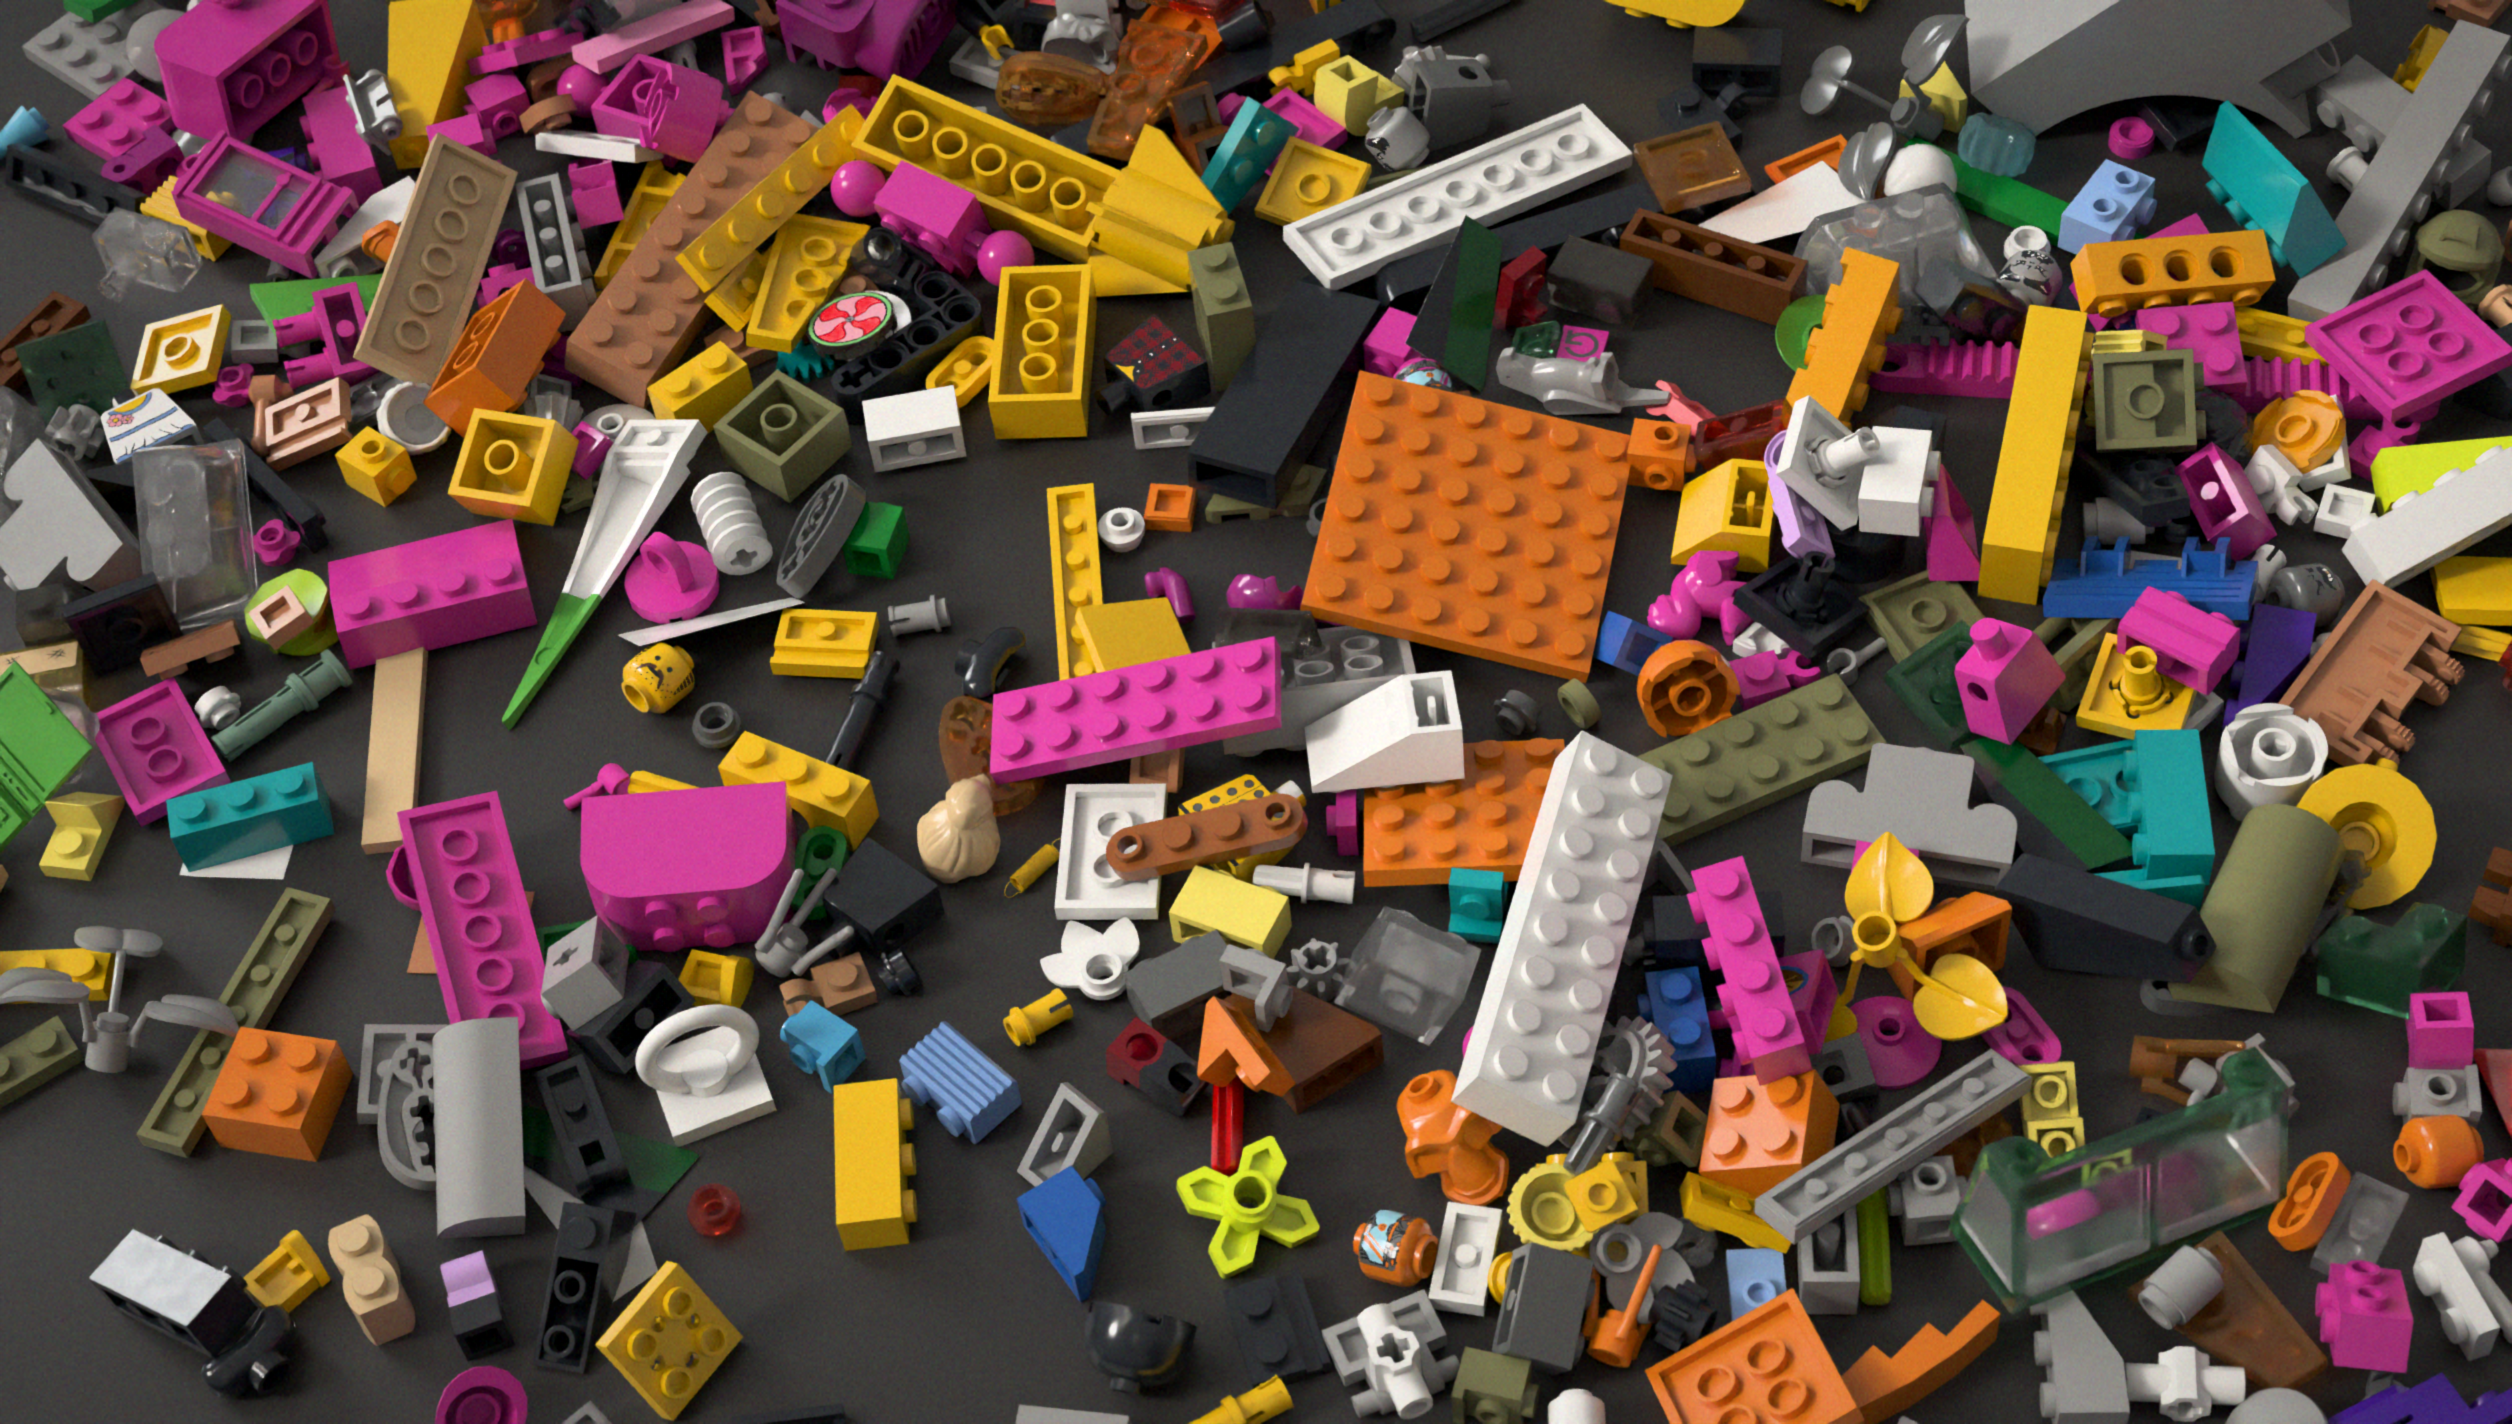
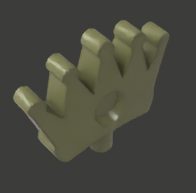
[560,468,600,514]

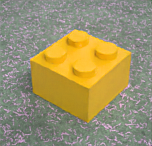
[447,408,579,526]

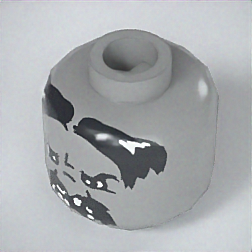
[1365,107,1430,172]
[1996,250,2063,317]

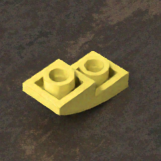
[2016,1061,2087,1177]

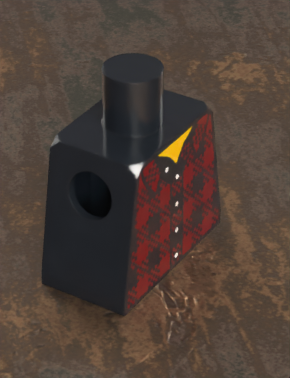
[1094,314,1211,415]

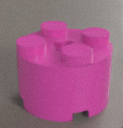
[640,63,729,163]

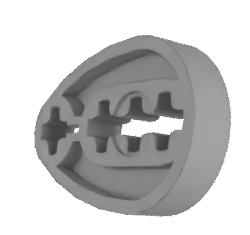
[377,1041,436,1191]

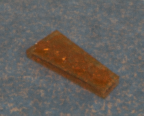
[1087,19,1209,161]

